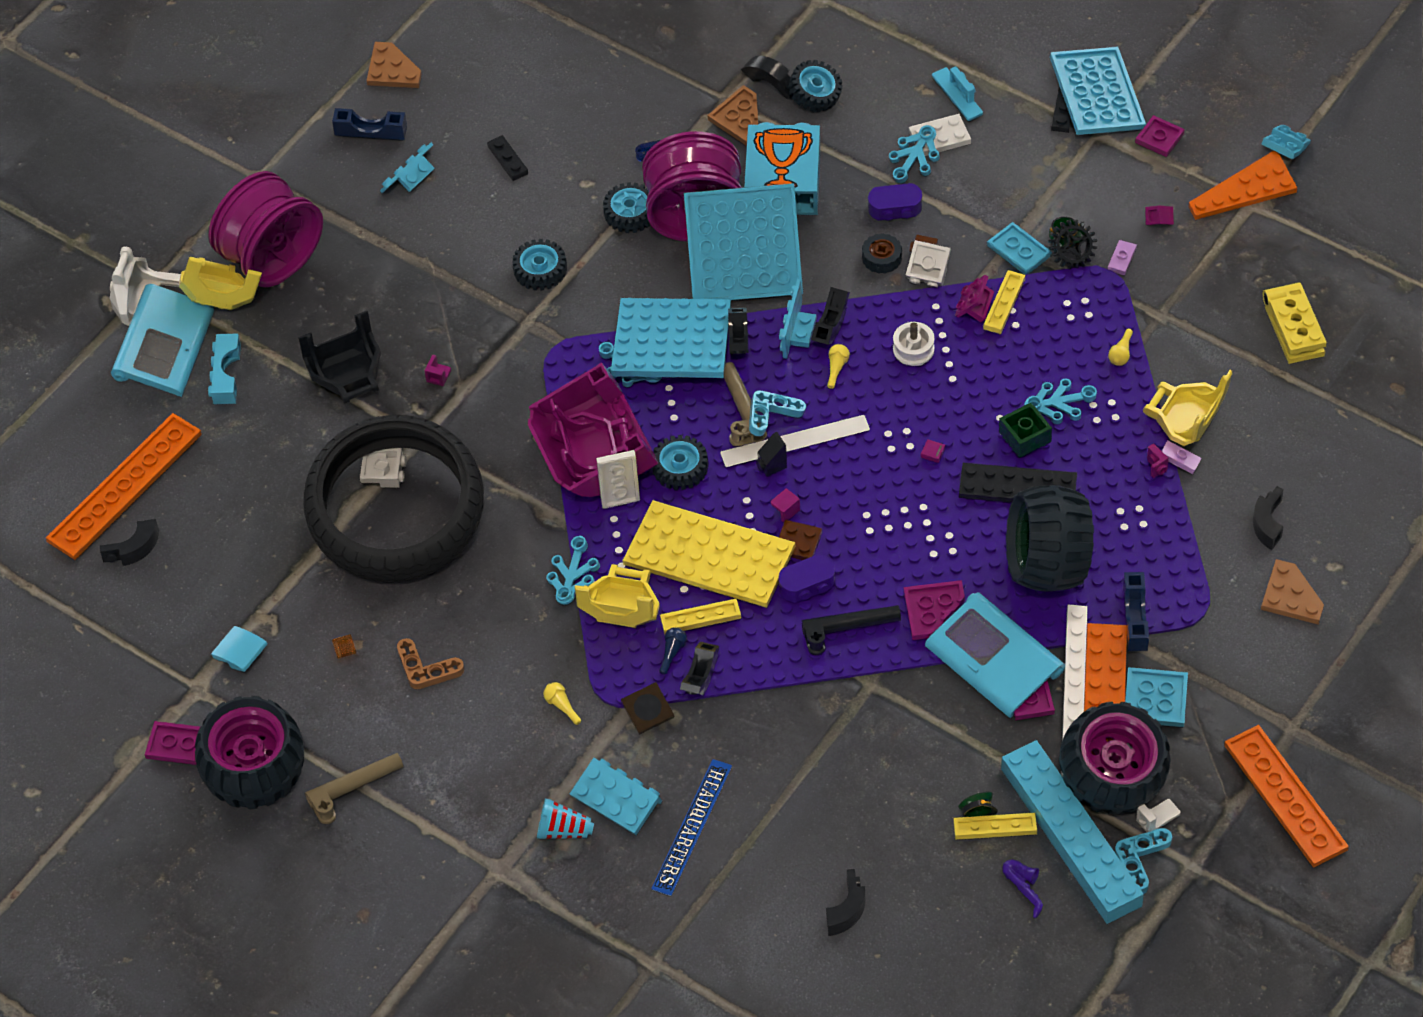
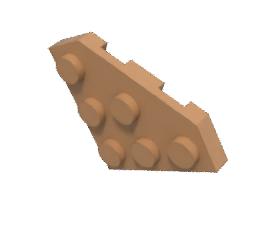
[367,42,422,88]
[707,85,758,146]
[1261,559,1324,625]

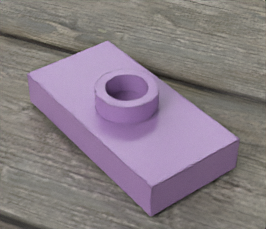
[1108,240,1137,275]
[1162,440,1201,474]

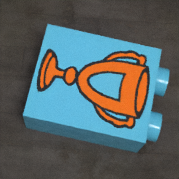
[744,122,820,215]

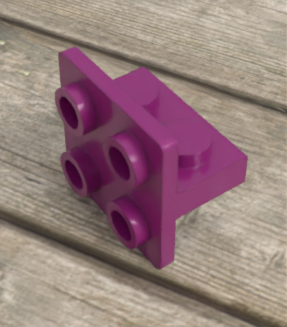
[955,275,994,322]

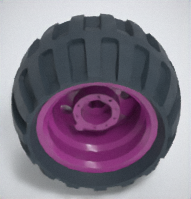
[195,696,304,809]
[1059,702,1171,815]

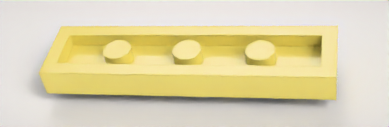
[983,270,1025,334]
[660,599,741,634]
[954,813,1037,840]

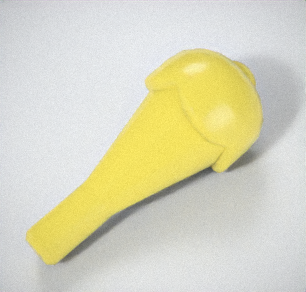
[1108,329,1133,366]
[827,344,850,389]
[543,682,581,725]

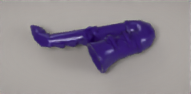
[1002,859,1043,919]

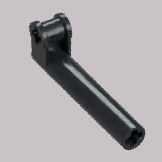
[801,605,901,655]

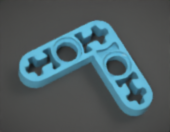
[749,391,806,436]
[1115,828,1172,894]

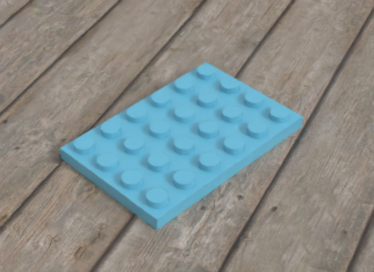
[1050,47,1146,135]

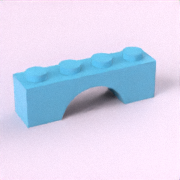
[208,334,241,404]

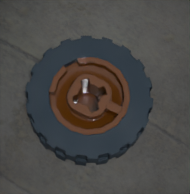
[862,233,902,274]

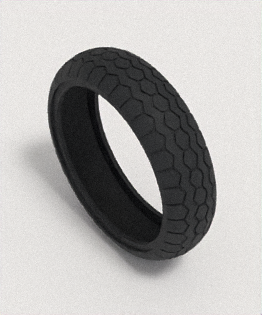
[303,415,484,582]

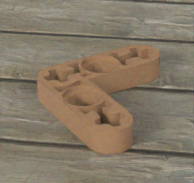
[397,638,464,689]

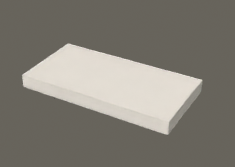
[596,450,640,508]

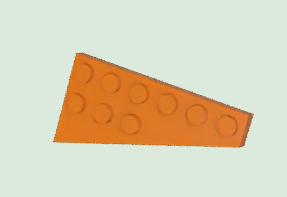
[1188,151,1297,220]

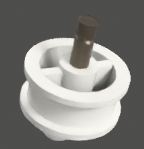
[893,322,934,366]

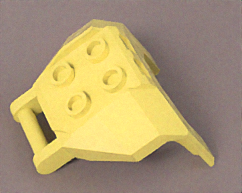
[179,257,262,310]
[1143,370,1232,446]
[575,564,660,628]

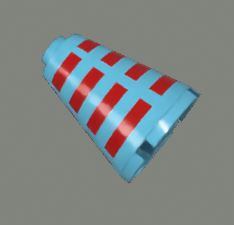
[537,798,594,839]

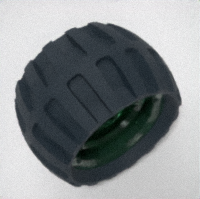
[1006,485,1094,592]

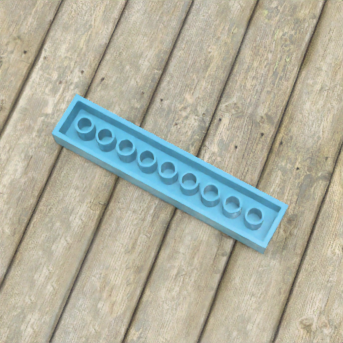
[1001,740,1144,924]

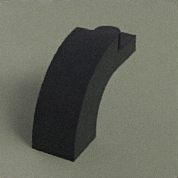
[741,56,790,99]
[811,287,850,345]
[728,308,748,354]
[1253,486,1284,550]
[100,519,159,566]
[680,642,719,695]
[826,869,865,936]

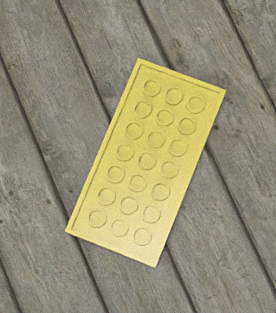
[623,500,796,608]

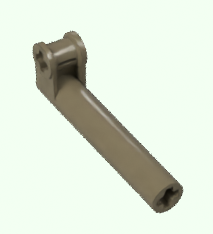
[724,362,767,446]
[305,753,404,824]

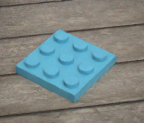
[1125,667,1188,727]

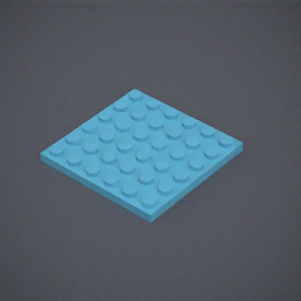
[684,183,803,300]
[611,298,731,378]

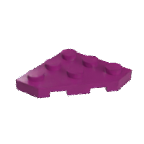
[904,580,965,640]

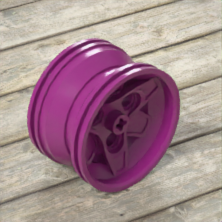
[642,131,742,241]
[208,171,323,287]

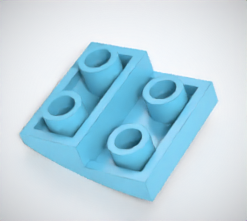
[1261,125,1311,159]
[211,626,268,672]

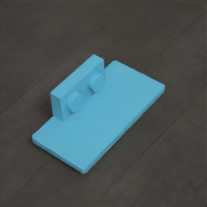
[779,279,817,359]

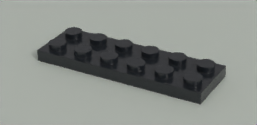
[959,463,1077,503]

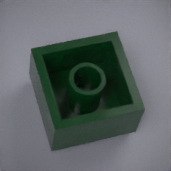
[999,402,1052,458]

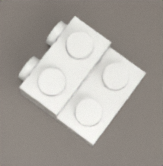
[906,240,951,288]
[360,448,406,488]

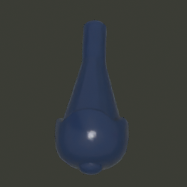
[659,627,687,675]

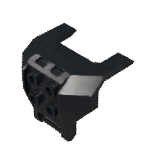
[298,311,381,404]

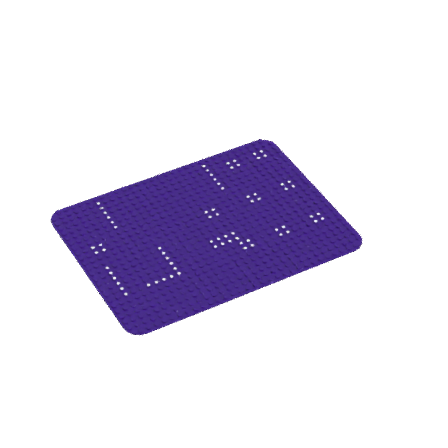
[543,265,1210,708]

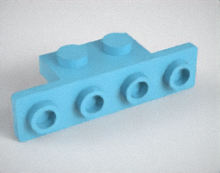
[932,66,983,121]
[380,143,434,193]

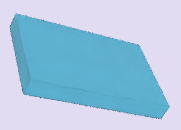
[987,222,1052,275]

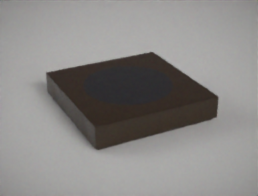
[621,682,674,735]

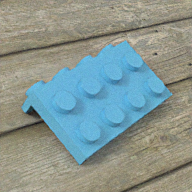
[570,757,662,835]

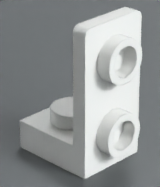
[1136,799,1181,832]

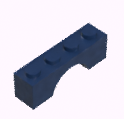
[332,108,407,140]
[1123,572,1149,651]

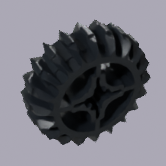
[1048,220,1097,269]

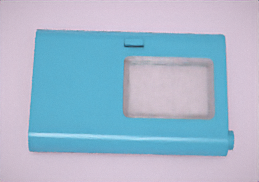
[111,284,215,397]
[925,592,1065,718]

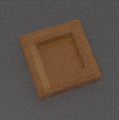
[332,634,356,659]

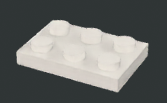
[909,114,971,156]

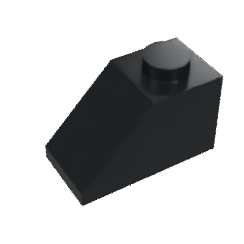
[756,432,787,476]

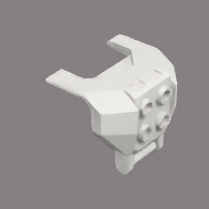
[110,247,181,331]

